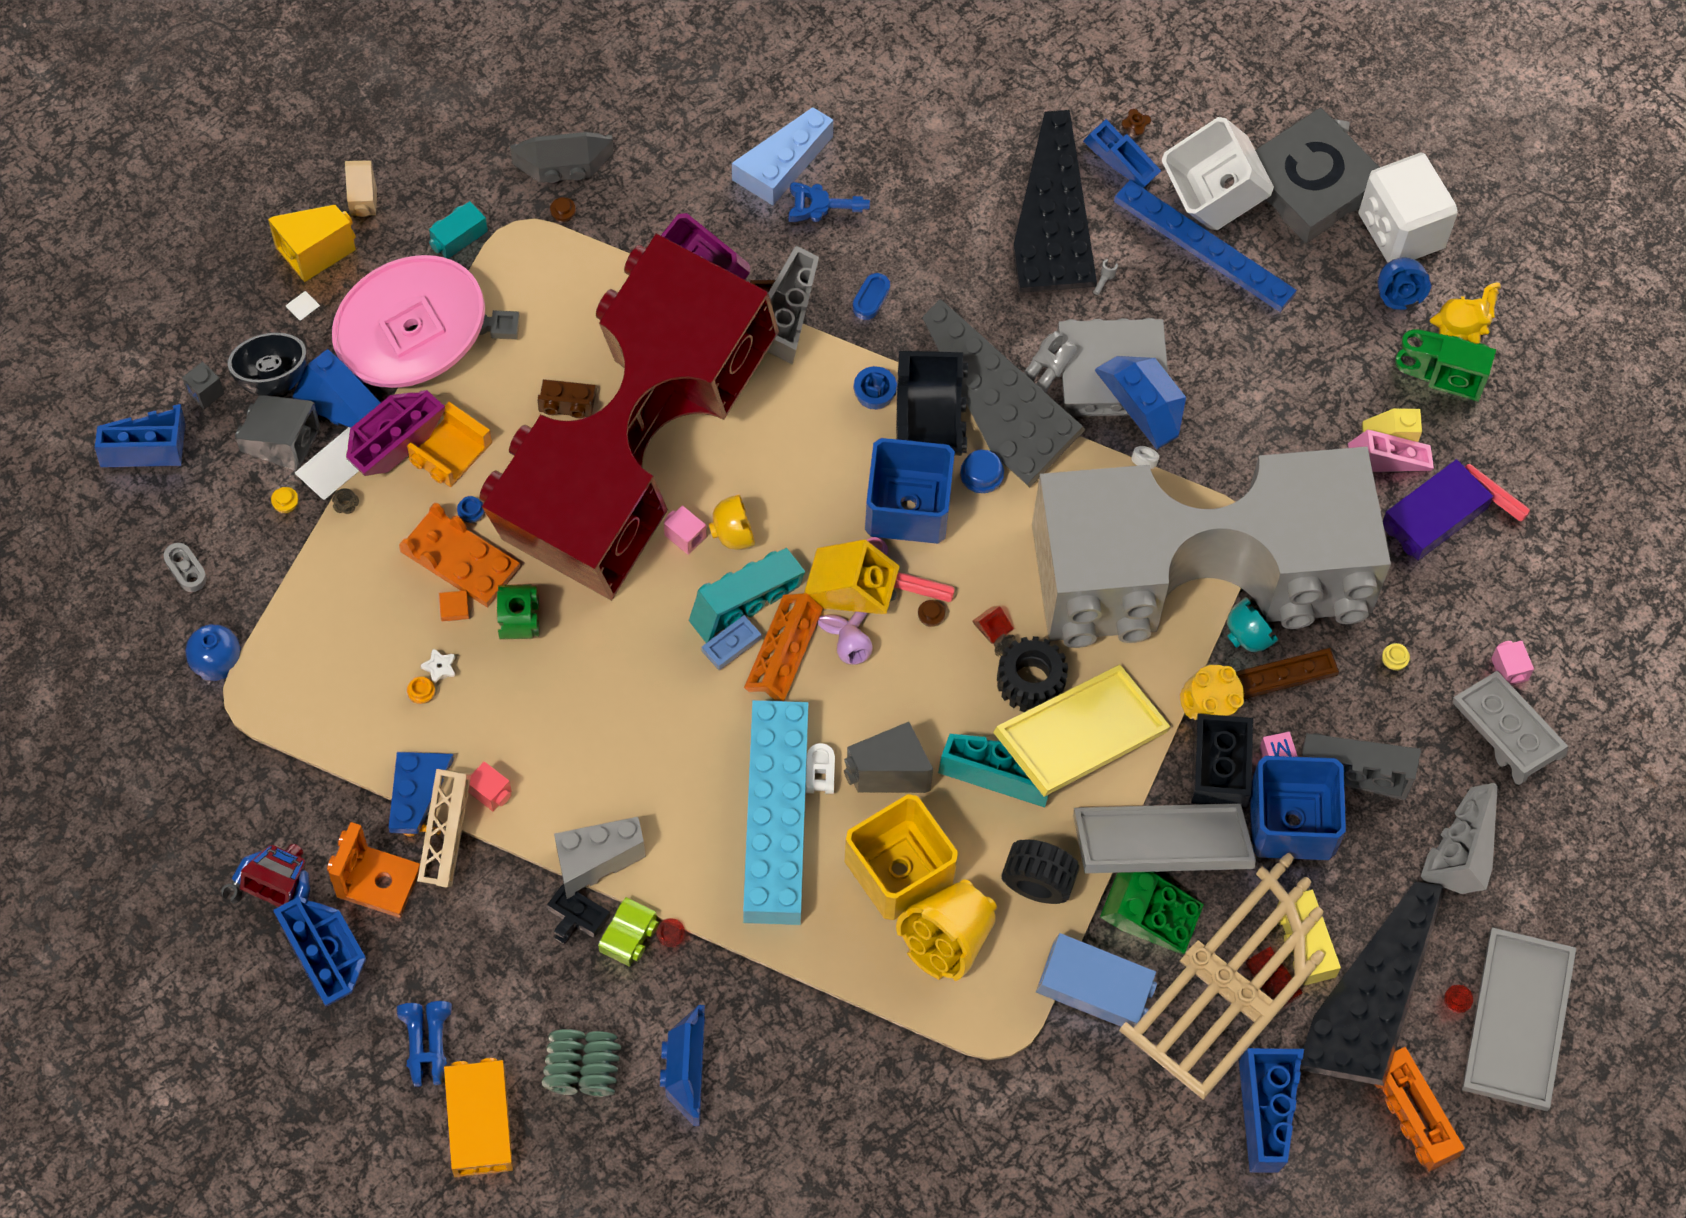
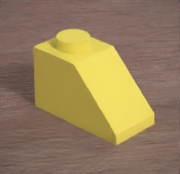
[1362,408,1422,442]

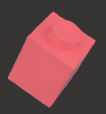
[468,761,512,811]

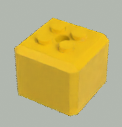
[844,794,958,920]

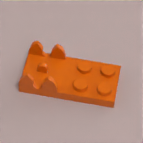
[399,503,520,608]

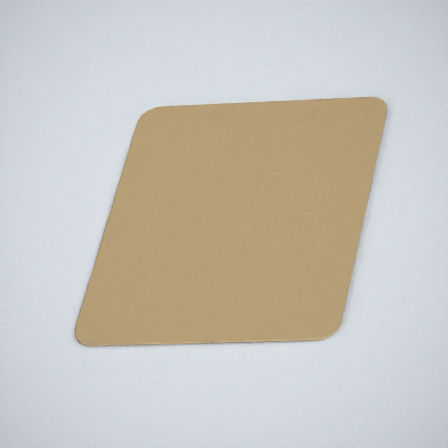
[223,218,1241,1061]

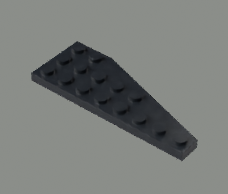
[1013,110,1097,293]
[1300,881,1444,1086]

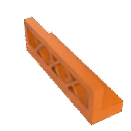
[744,593,823,701]

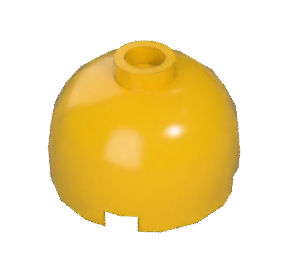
[709,494,755,550]

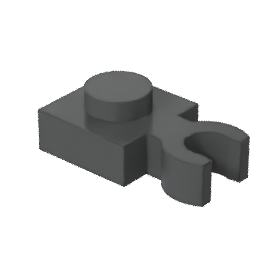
[479,310,520,340]

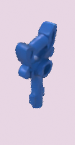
[788,182,870,222]

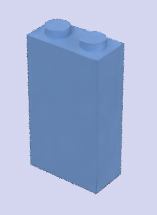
[1036,933,1157,1027]

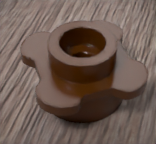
[1121,109,1151,135]

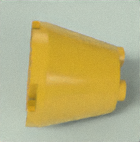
[896,879,997,981]

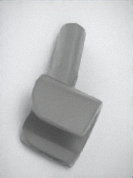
[1093,259,1118,295]

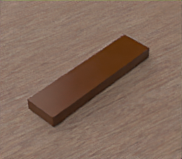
[1236,648,1339,699]

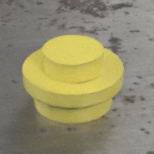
[1382,643,1410,670]

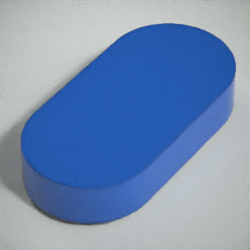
[853,273,890,320]

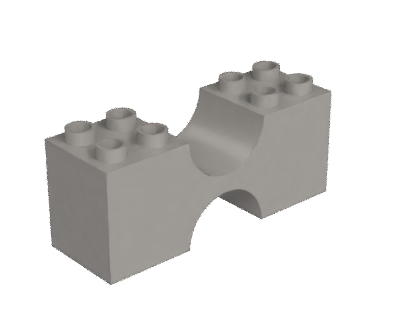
[1032,447,1391,648]

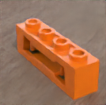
[1374,1046,1465,1172]

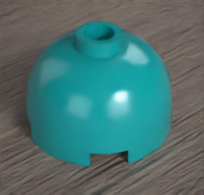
[1227,597,1279,652]

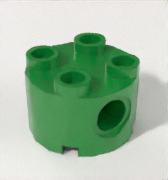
[497,584,539,640]

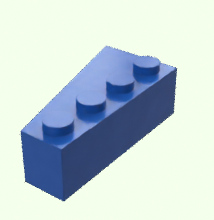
[1239,1048,1304,1173]

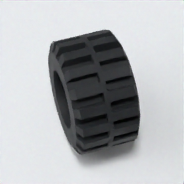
[997,636,1068,712]
[1001,839,1080,904]

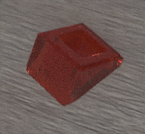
[972,606,1014,644]

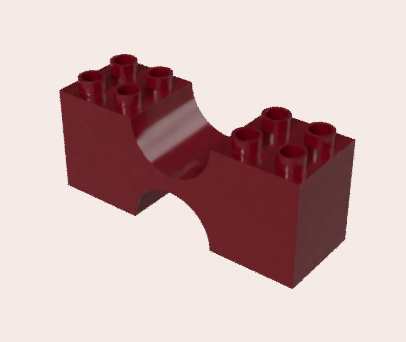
[480,233,779,601]

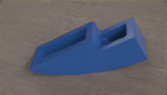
[1083,119,1161,188]

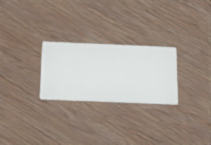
[295,427,359,500]

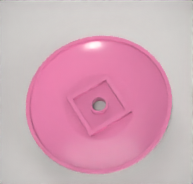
[332,255,485,388]

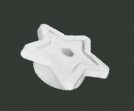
[421,649,455,683]

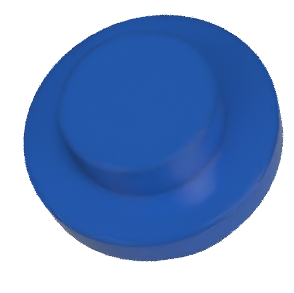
[457,496,484,523]

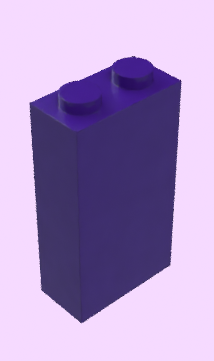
[1382,459,1493,561]

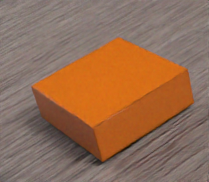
[439,590,469,622]

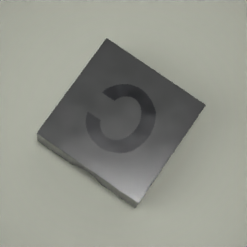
[1255,107,1380,244]

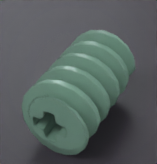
[542,1029,586,1095]
[579,1031,621,1097]

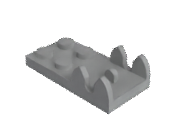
[1453,671,1568,785]

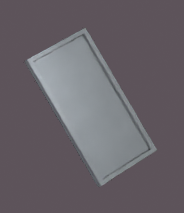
[1073,804,1256,873]
[1462,927,1576,1111]

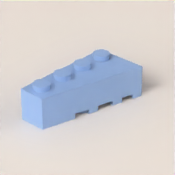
[732,107,833,206]

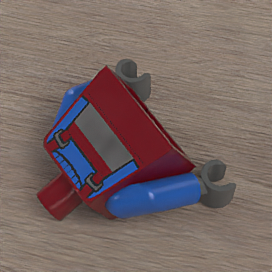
[221,844,310,907]

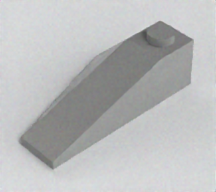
[1421,783,1498,894]

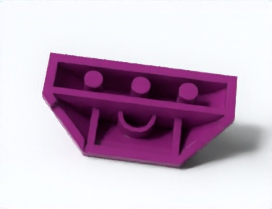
[346,390,445,476]

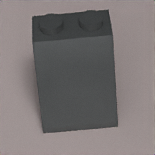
[235,396,321,471]
[844,721,933,793]

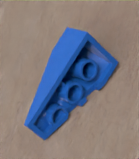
[293,349,380,428]

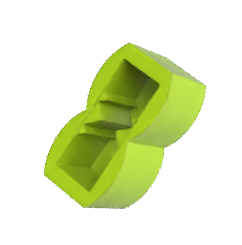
[598,897,659,967]

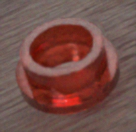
[656,918,685,947]
[1444,985,1473,1013]

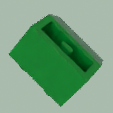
[1100,872,1204,955]

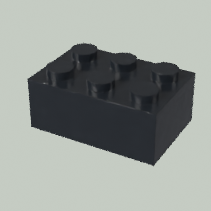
[1191,713,1254,808]

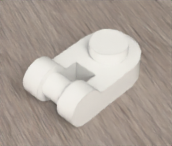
[806,743,835,794]

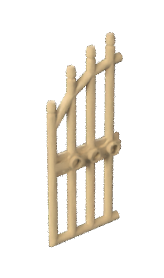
[1119,853,1325,1100]

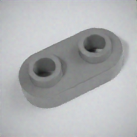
[164,543,207,592]

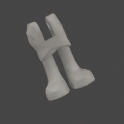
[1023,331,1077,393]

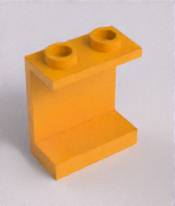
[407,401,492,487]

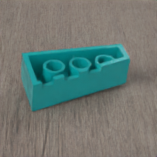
[689,548,805,643]
[938,734,1049,808]

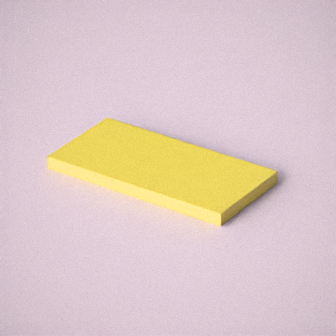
[993,665,1171,797]

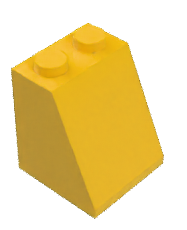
[268,205,356,282]
[804,539,900,614]

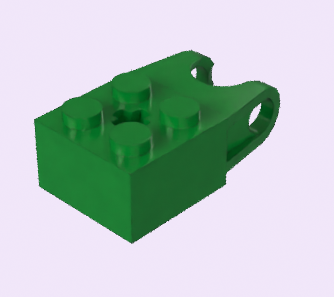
[1395,329,1496,402]

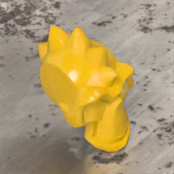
[1429,282,1501,344]

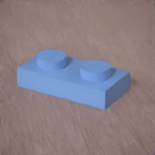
[701,615,762,670]

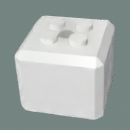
[1162,117,1274,230]
[1358,153,1458,263]

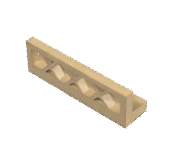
[417,769,471,887]

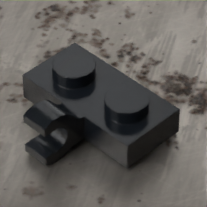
[547,883,610,944]

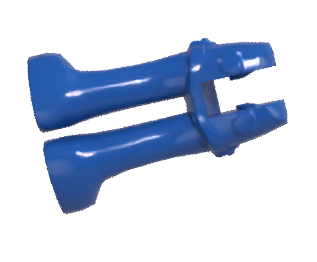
[397,1001,452,1087]

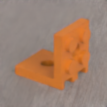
[327,822,420,918]

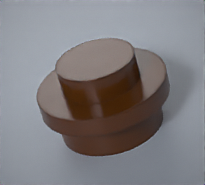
[550,197,576,222]
[918,600,945,627]

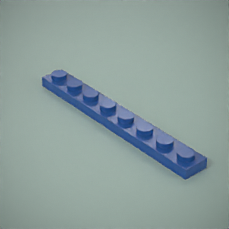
[1114,180,1297,313]

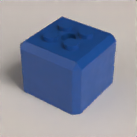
[865,438,955,544]
[1250,756,1346,860]

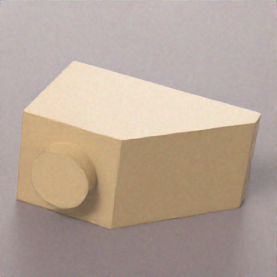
[345,161,377,217]

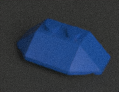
[1095,356,1186,450]
[273,897,366,1007]
[660,1005,705,1126]

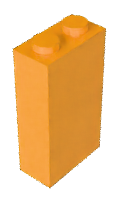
[444,1058,513,1177]

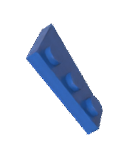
[389,752,454,834]

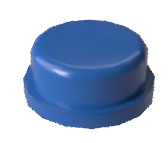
[853,366,897,410]
[960,449,1004,493]

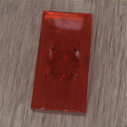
[1245,947,1303,1008]

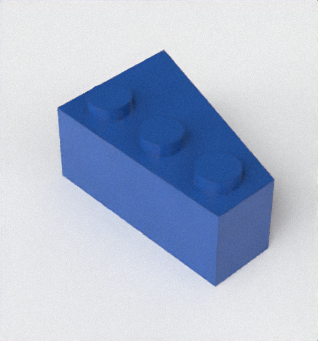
[95,404,186,467]

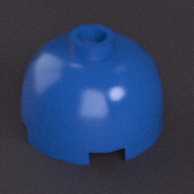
[1377,257,1431,310]
[185,624,241,681]

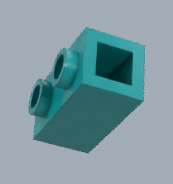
[429,201,488,259]

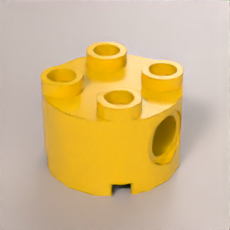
[1180,665,1244,721]

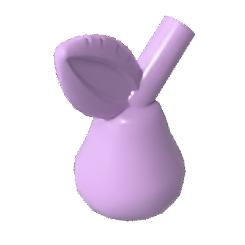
[817,612,873,665]

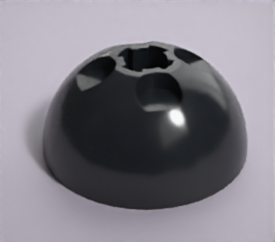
[228,333,307,396]

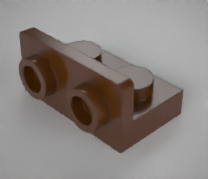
[537,379,596,418]

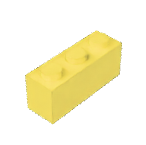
[1277,890,1341,986]

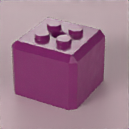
[661,213,750,280]

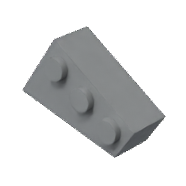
[554,817,646,899]

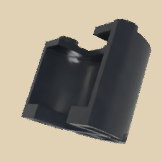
[896,351,968,456]

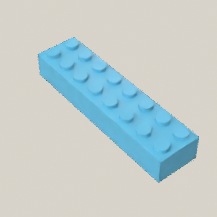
[743,700,808,925]

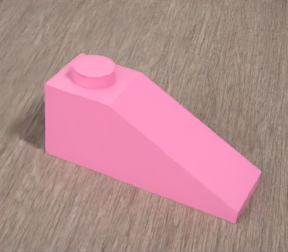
[1348,429,1434,472]

